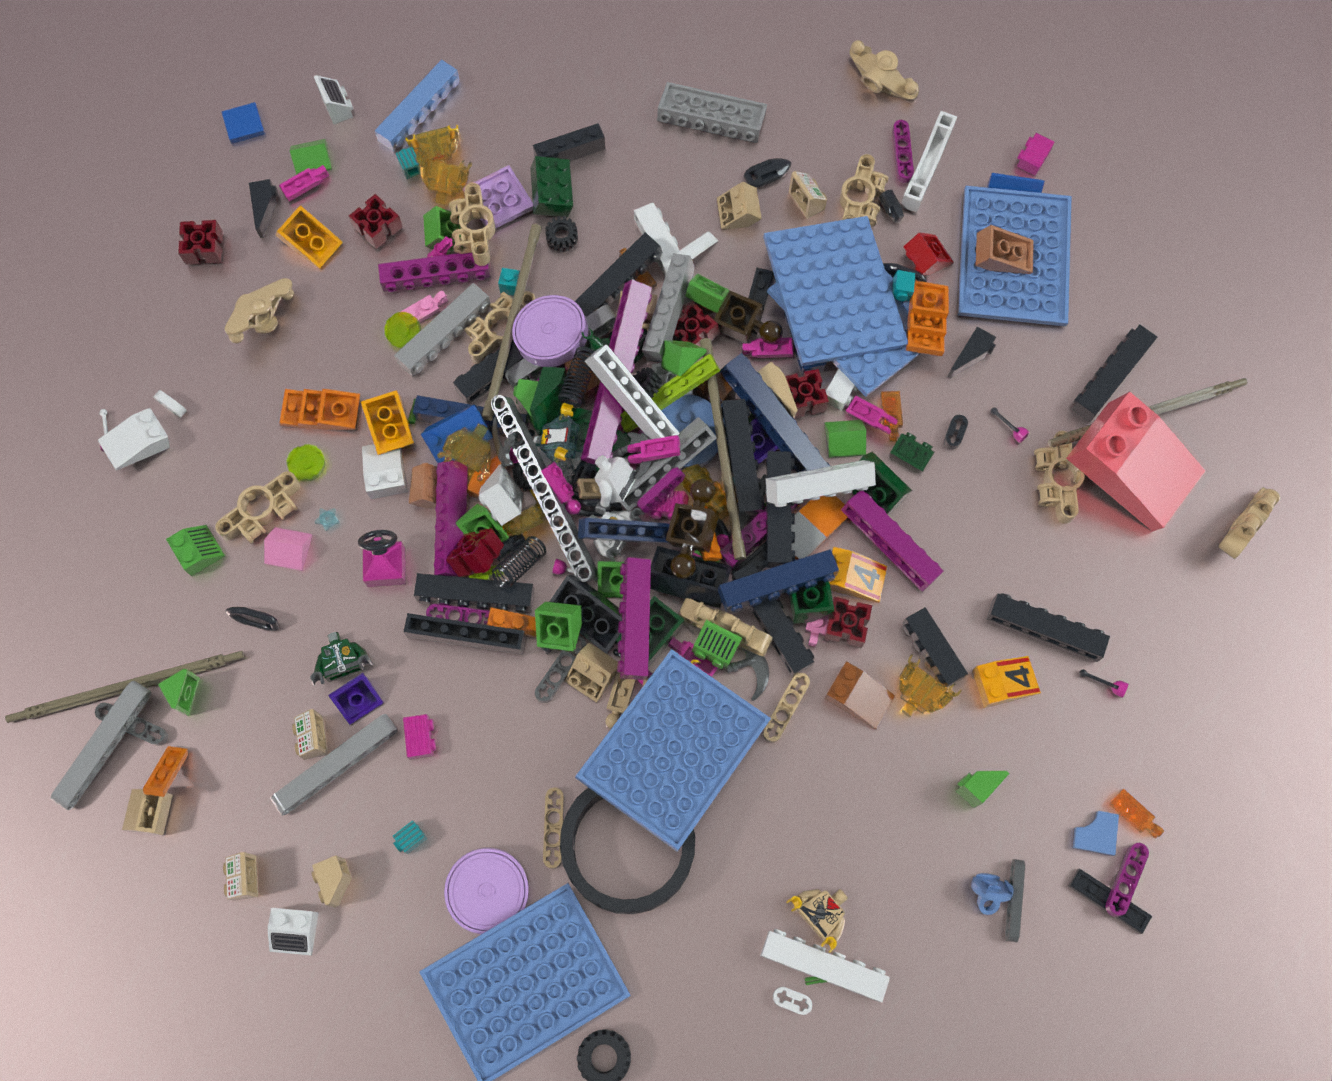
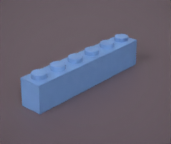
[375,59,460,152]

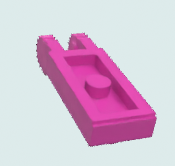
[846,396,898,435]
[627,435,680,464]

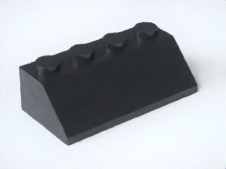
[650,546,732,608]
[549,574,622,654]

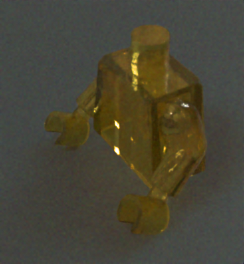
[416,152,472,205]
[437,423,491,482]
[899,654,962,717]

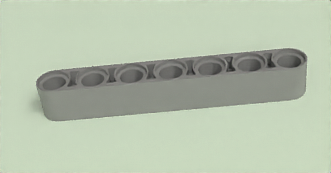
[505,305,617,389]
[51,680,152,810]
[270,714,398,816]

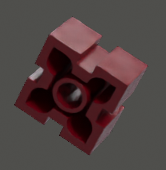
[349,194,403,249]
[178,220,223,265]
[672,302,720,347]
[785,369,829,418]
[446,528,504,577]
[824,596,873,648]

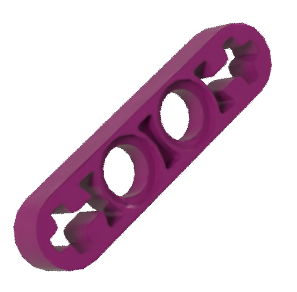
[892,120,914,183]
[426,604,490,625]
[1105,842,1149,917]

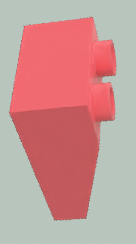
[1066,391,1205,532]

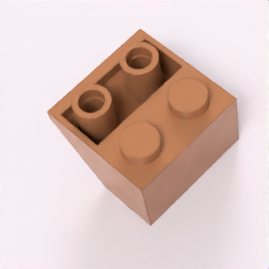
[409,463,437,509]

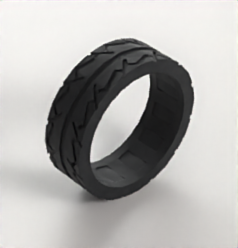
[560,788,695,914]

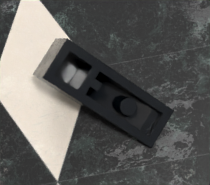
[249,179,278,238]
[947,327,996,378]

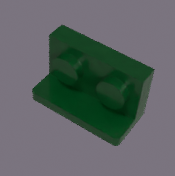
[890,432,935,472]

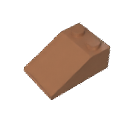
[976,225,1034,274]

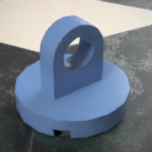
[971,873,1014,915]

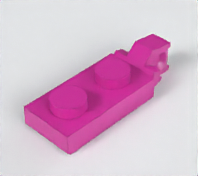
[279,165,329,201]
[742,337,794,358]
[668,637,718,677]

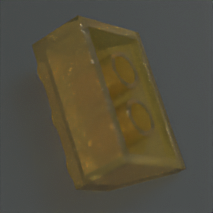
[680,464,729,521]

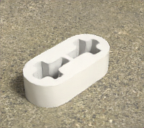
[153,390,187,418]
[773,987,812,1015]

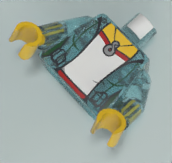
[534,403,579,464]

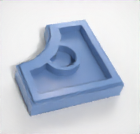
[1072,811,1119,856]

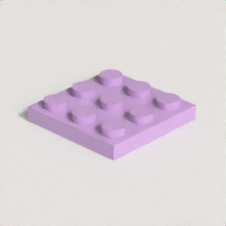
[462,165,533,228]

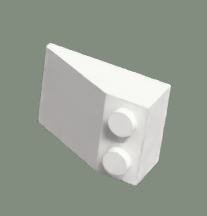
[98,408,170,471]
[362,444,408,499]
[479,464,523,526]

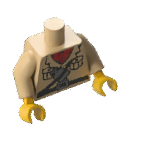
[786,889,848,953]

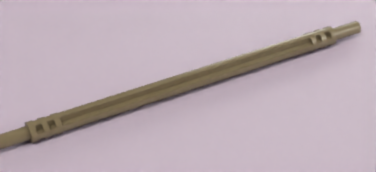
[1048,378,1248,447]
[5,651,244,723]

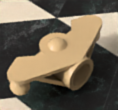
[849,40,919,100]
[224,278,294,344]

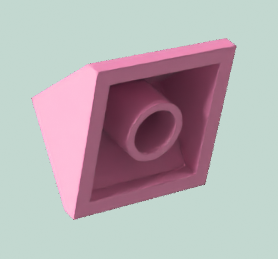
[264,527,313,571]

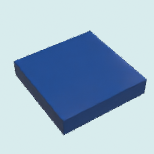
[222,102,265,144]

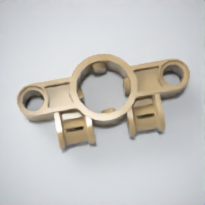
[840,154,889,227]
[449,183,496,266]
[465,291,535,364]
[1034,431,1084,524]
[215,471,300,544]
[1218,487,1280,559]
[678,598,773,656]

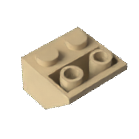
[717,182,762,230]
[565,643,618,703]
[122,789,173,836]
[311,855,352,907]

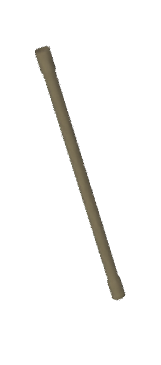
[482,224,542,421]
[700,338,746,560]

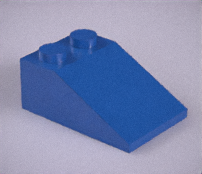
[421,404,493,463]

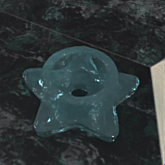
[315,508,339,531]

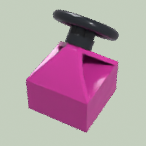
[358,530,406,587]

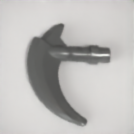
[493,417,515,467]
[613,432,652,480]
[726,648,769,701]

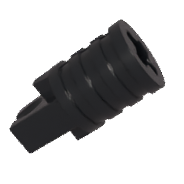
[879,189,904,223]
[496,532,525,562]

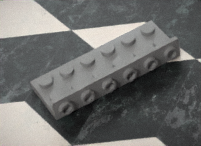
[657,82,767,143]

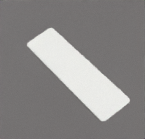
[676,231,718,259]

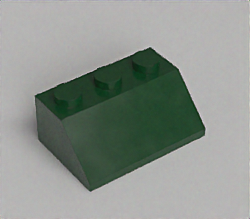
[852,452,913,515]
[789,580,835,624]

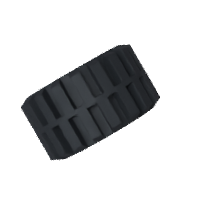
[577,1029,631,1081]

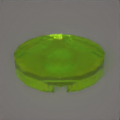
[384,312,421,348]
[287,444,325,481]

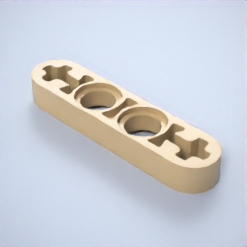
[763,673,810,743]
[543,787,564,869]

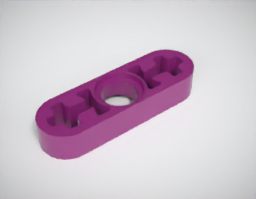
[637,467,685,513]

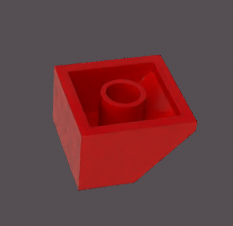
[903,232,954,276]

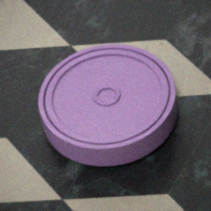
[512,295,588,367]
[444,847,528,934]

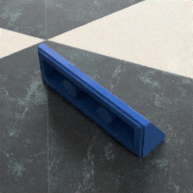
[987,173,1045,193]

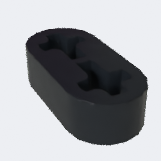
[944,414,968,450]

